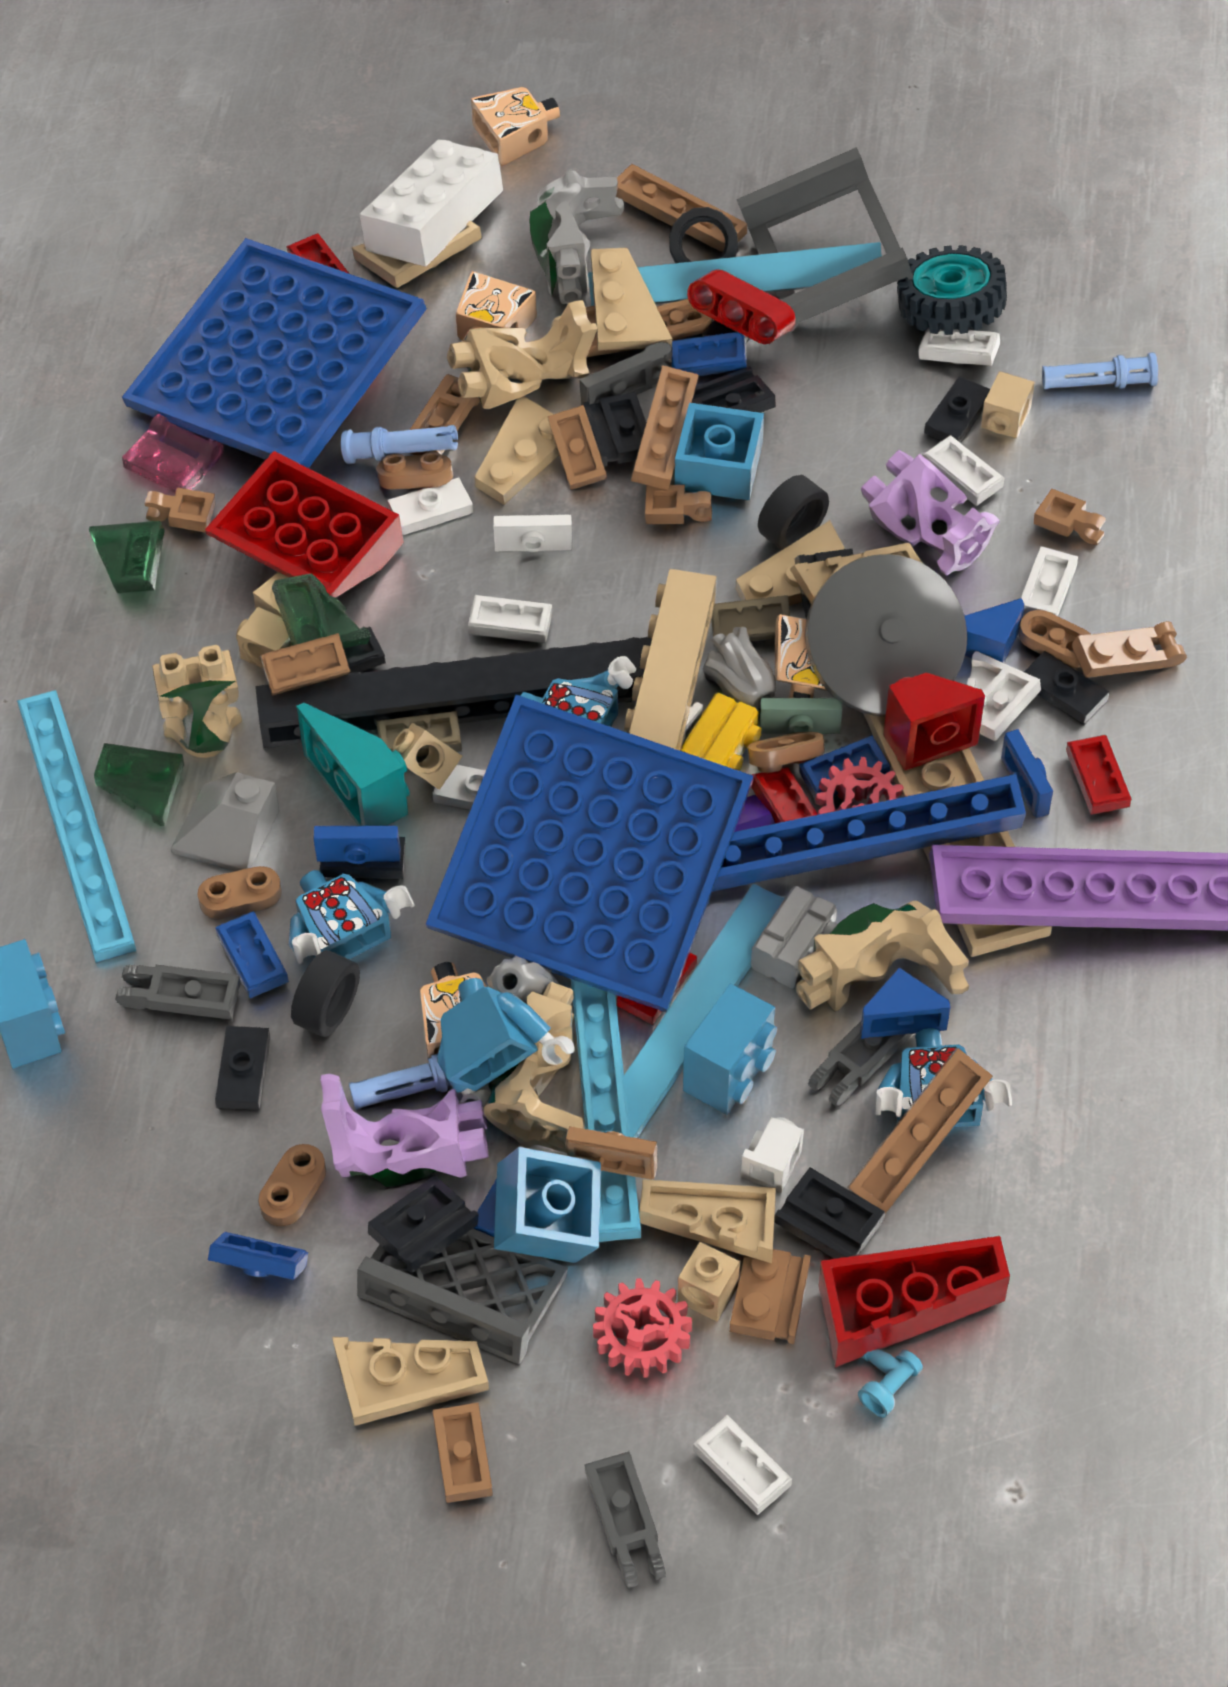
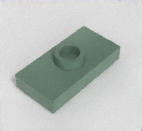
[760,698,842,734]

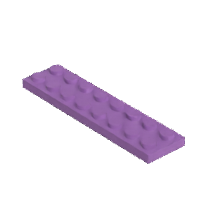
[929,845,1228,931]

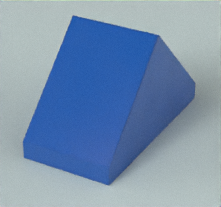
[965,598,1025,663]
[860,968,951,1038]

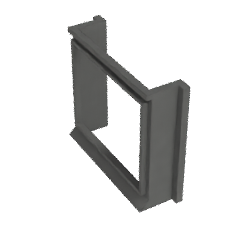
[736,147,913,332]

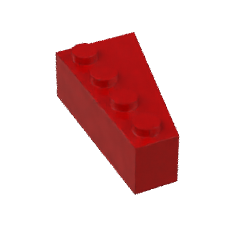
[818,1236,1010,1367]

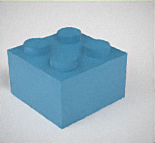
[675,403,764,500]
[0,939,65,1069]
[683,983,777,1115]
[494,1147,601,1263]

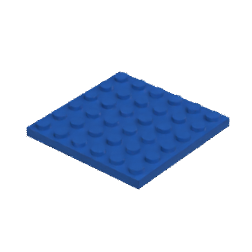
[122,238,427,468]
[426,695,753,1013]

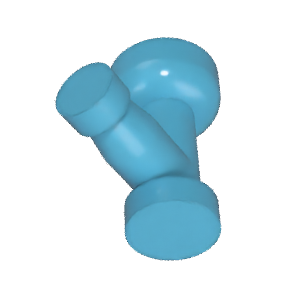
[858,1349,923,1418]

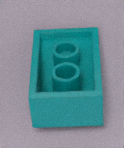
[297,703,410,826]

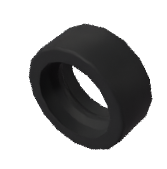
[669,207,738,263]
[757,474,830,550]
[291,950,360,1037]

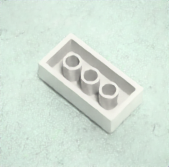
[359,139,503,267]

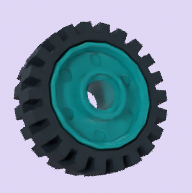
[897,245,1007,335]

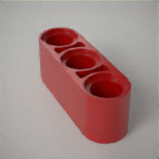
[687,269,796,345]

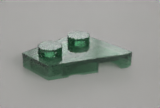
[89,521,165,593]
[272,573,371,648]
[94,743,184,826]

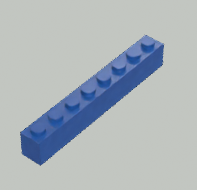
[712,774,1026,892]

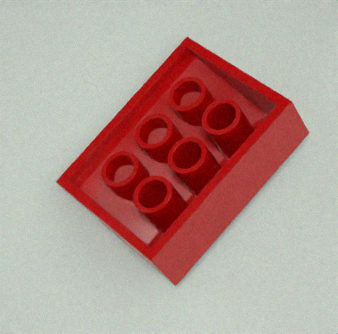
[205,451,404,600]

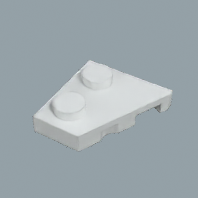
[967,651,1041,741]

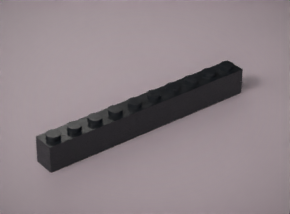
[255,637,652,748]

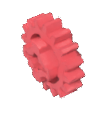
[815,757,904,815]
[593,1278,692,1378]

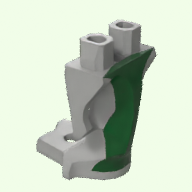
[529,170,624,304]

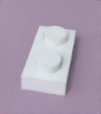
[1021,546,1078,616]

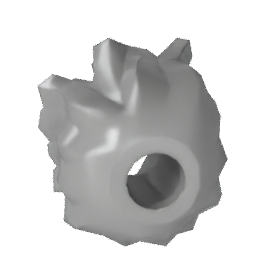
[703,627,776,709]
[486,956,558,1004]

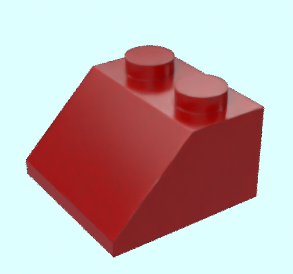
[883,673,985,771]

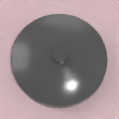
[805,554,967,717]

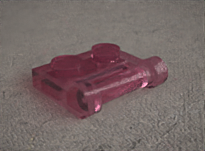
[122,414,224,493]

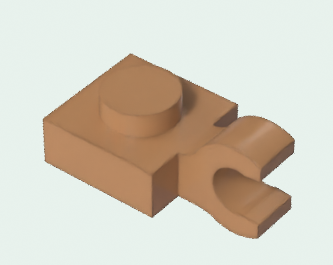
[645,485,712,524]
[145,488,216,532]
[1034,489,1106,545]

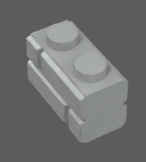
[751,886,837,989]

